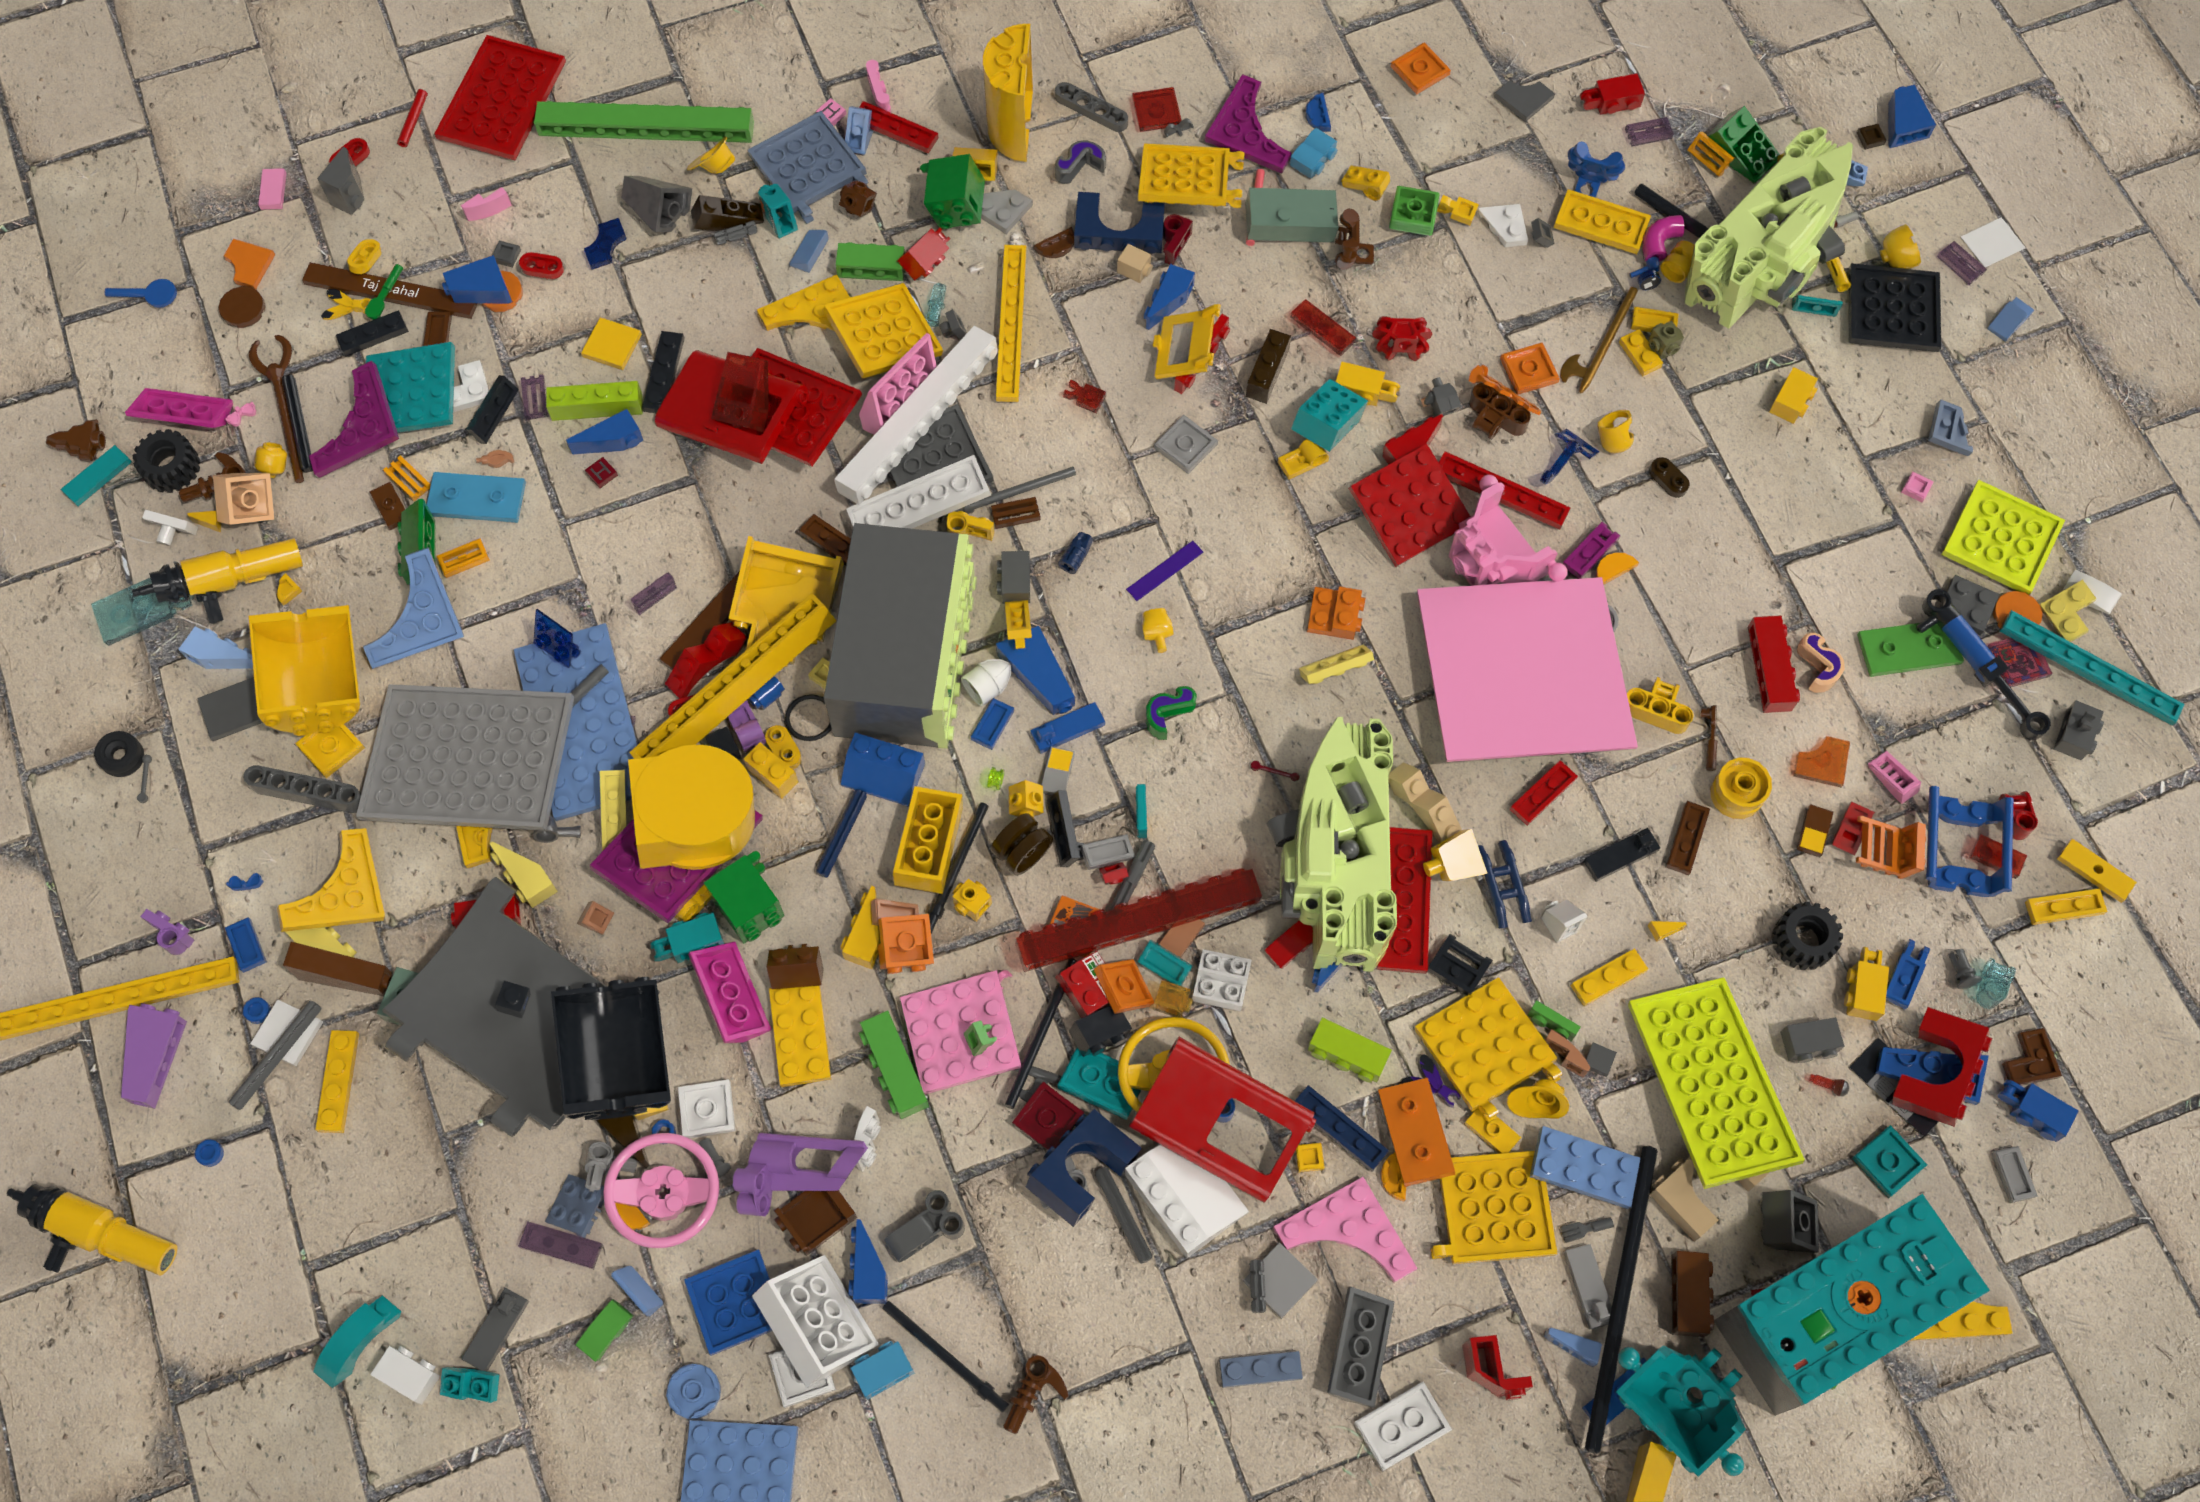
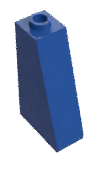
[996,626,1075,715]

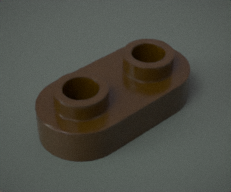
[1649,457,1690,498]

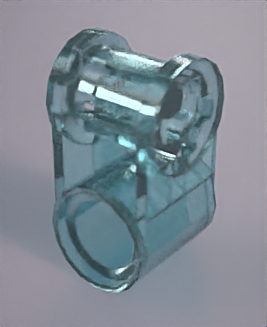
[1976,958,2016,1009]

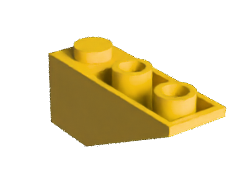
[840,885,881,969]

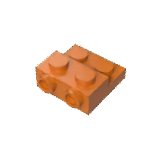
[1307,586,1366,640]
[878,914,934,974]

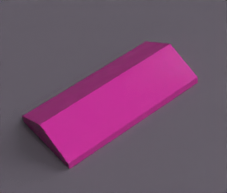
[125,388,233,428]
[689,942,771,1043]

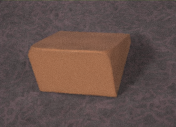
[577,901,614,935]

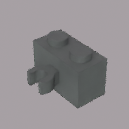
[2053,700,2104,760]

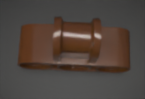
[1469,383,1531,440]

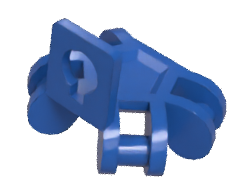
[1567,141,1626,198]

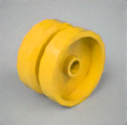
[1710,757,1772,819]

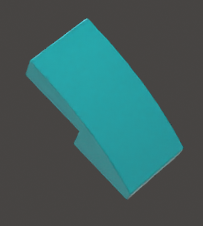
[440,1367,500,1403]

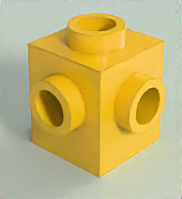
[1009,780,1044,818]
[952,878,992,922]

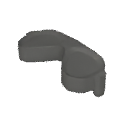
[1164,118,1194,137]

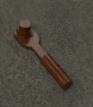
[1701,705,1718,771]

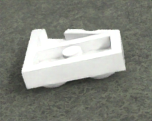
[1478,204,1528,247]

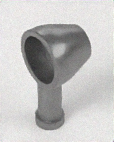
[533,816,581,843]

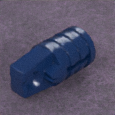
[1058,532,1093,574]

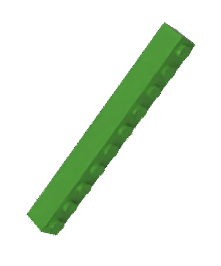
[534,101,754,143]

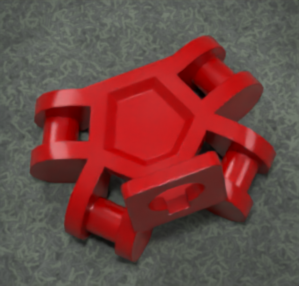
[1372,316,1432,361]

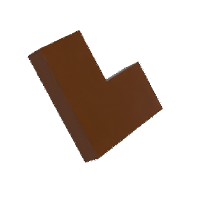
[2002,1028,2062,1086]

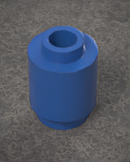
[748,676,785,710]

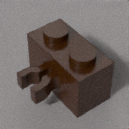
[766,944,824,989]

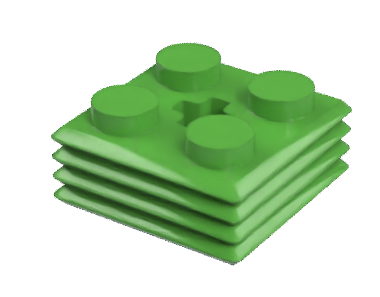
[1389,186,1440,236]

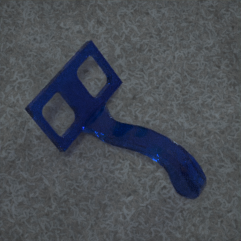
[1540,428,1600,485]

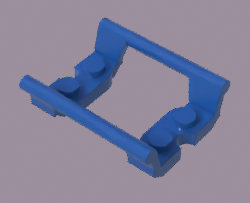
[1926,786,2014,897]

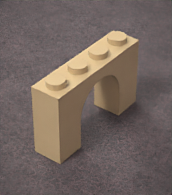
[1650,1157,1770,1242]

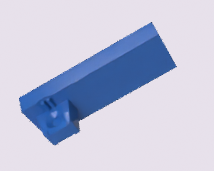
[1030,702,1105,754]

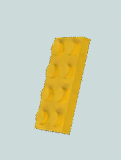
[1553,189,1651,254]
[769,986,832,1088]

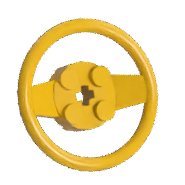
[1118,1017,1230,1112]

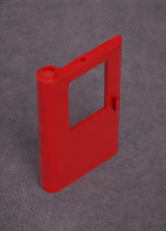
[655,350,809,464]
[1128,1036,1316,1203]

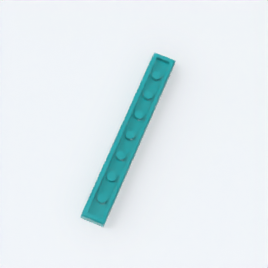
[1999,610,2185,726]

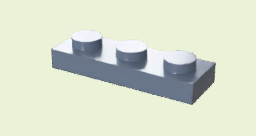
[1219,1351,1303,1388]

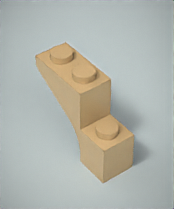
[1388,762,1462,843]

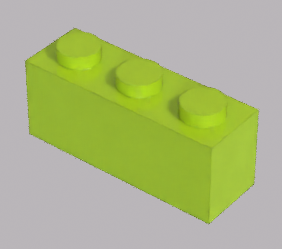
[1308,1017,1392,1083]

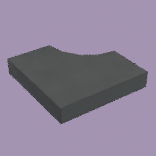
[1494,81,1555,122]

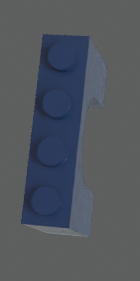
[1074,192,1165,254]
[1025,1109,1142,1227]

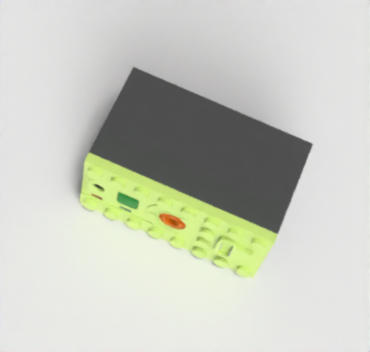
[824,523,977,749]

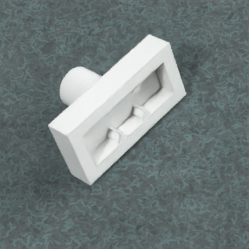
[142,510,198,546]

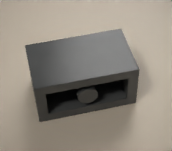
[997,551,1030,604]
[1780,1017,1845,1063]

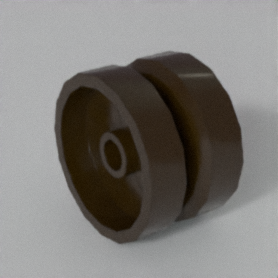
[990,813,1053,876]

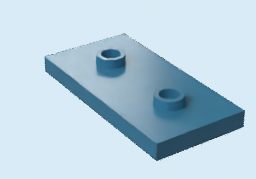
[427,472,526,523]

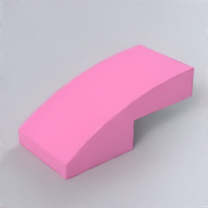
[461,187,512,221]

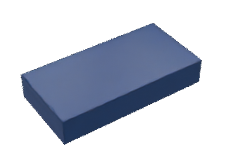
[971,698,1014,750]
[225,917,267,973]

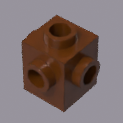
[839,181,877,217]

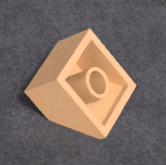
[213,473,274,525]

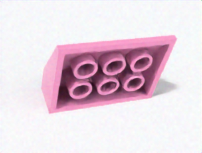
[859,333,937,435]

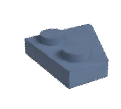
[1928,400,1973,456]

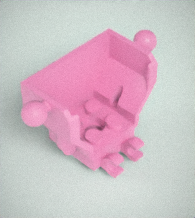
[1449,475,1568,586]

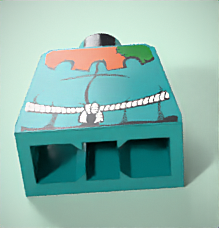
[758,184,798,239]

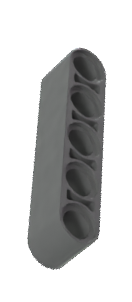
[243,765,361,813]

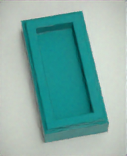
[1136,784,1147,838]
[1137,940,1193,987]

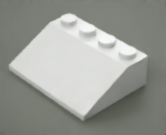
[1125,1145,1249,1259]
[752,1255,879,1388]

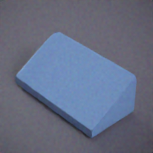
[789,230,829,273]
[611,1266,663,1317]

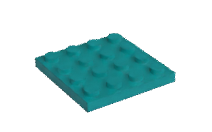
[366,342,455,433]

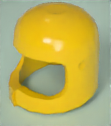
[1597,410,1634,453]

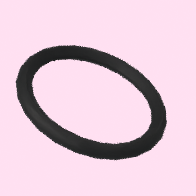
[785,694,832,741]

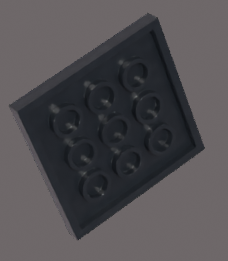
[1849,263,1942,352]

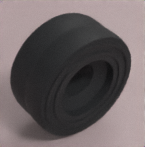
[94,731,144,777]

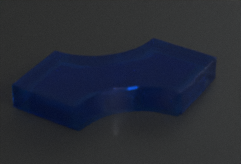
[584,218,627,270]

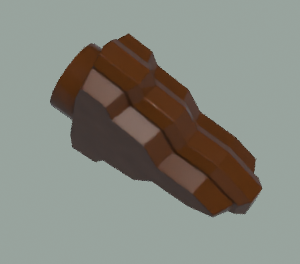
[46,419,106,461]

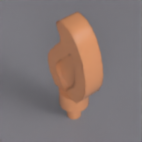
[476,450,514,468]

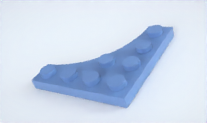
[363,547,464,669]

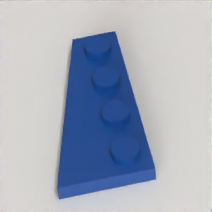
[1875,1047,1989,1105]

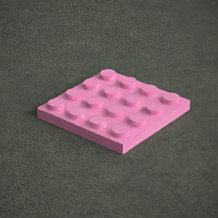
[900,970,1022,1094]

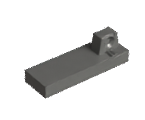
[461,1288,530,1371]

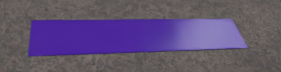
[1126,541,1204,601]

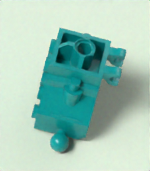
[1616,1345,1746,1477]

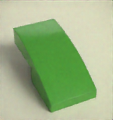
[576,1299,634,1362]

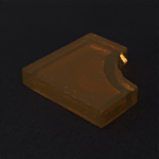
[1793,736,1850,788]

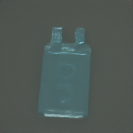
[91,578,192,646]

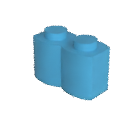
[1290,128,1338,179]

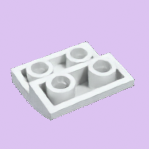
[1192,949,1252,1012]
[854,1106,881,1172]

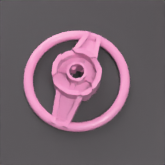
[603,1133,719,1248]

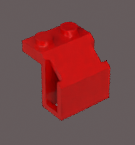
[1462,1335,1533,1401]

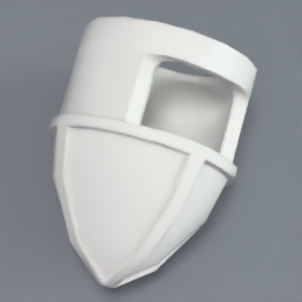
[961,659,1011,706]

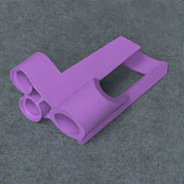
[733,1133,868,1216]

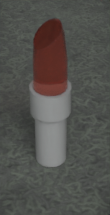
[1834,211,1859,228]

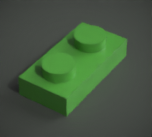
[1527,1000,1581,1042]

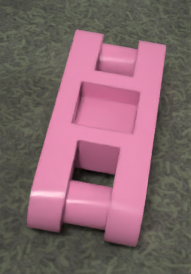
[866,60,891,112]

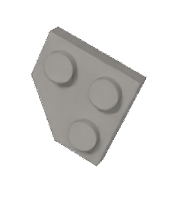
[981,189,1033,235]

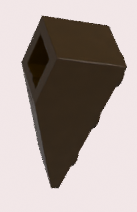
[691,195,764,231]

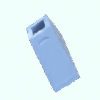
[178,626,253,669]

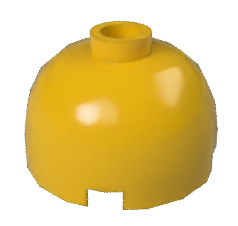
[1880,224,1921,269]

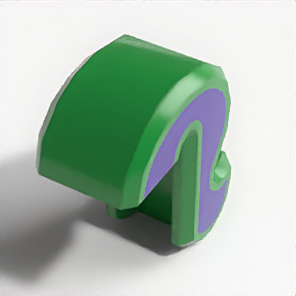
[1146,686,1197,740]

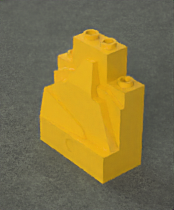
[729,536,844,667]

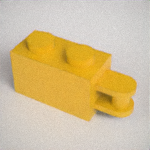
[1336,361,1400,406]
[1844,947,1889,1021]

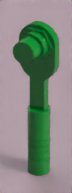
[365,264,404,320]

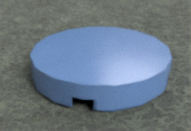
[666,1364,721,1419]

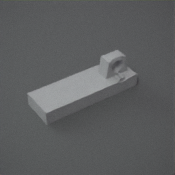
[1564,1244,1611,1330]

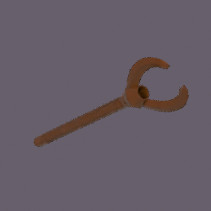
[249,335,304,483]

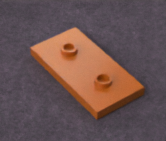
[1378,1078,1456,1187]

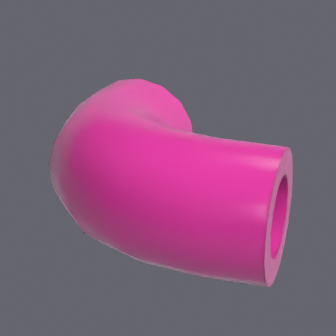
[1642,215,1684,262]

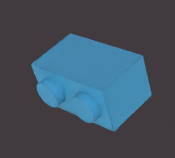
[851,1341,915,1400]

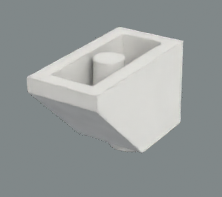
[1541,900,1587,943]

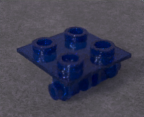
[533,609,581,668]

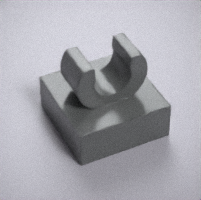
[939,309,967,340]

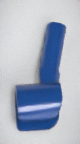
[1629,257,1660,278]

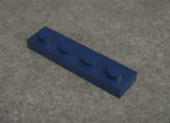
[1295,1085,1389,1172]

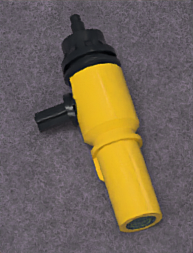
[132,538,303,623]
[6,1184,178,1276]

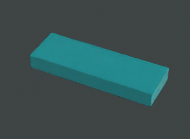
[60,445,132,506]

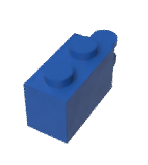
[1997,1080,2079,1142]

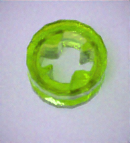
[987,767,1005,790]

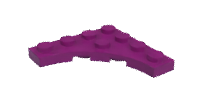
[1205,74,1292,174]
[309,361,399,478]

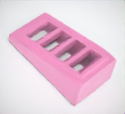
[1868,751,1921,804]

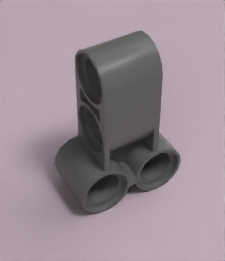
[884,1190,965,1263]

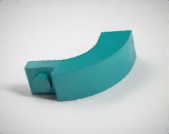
[313,1295,402,1388]

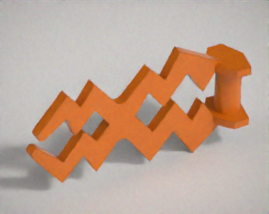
[1468,364,1541,415]

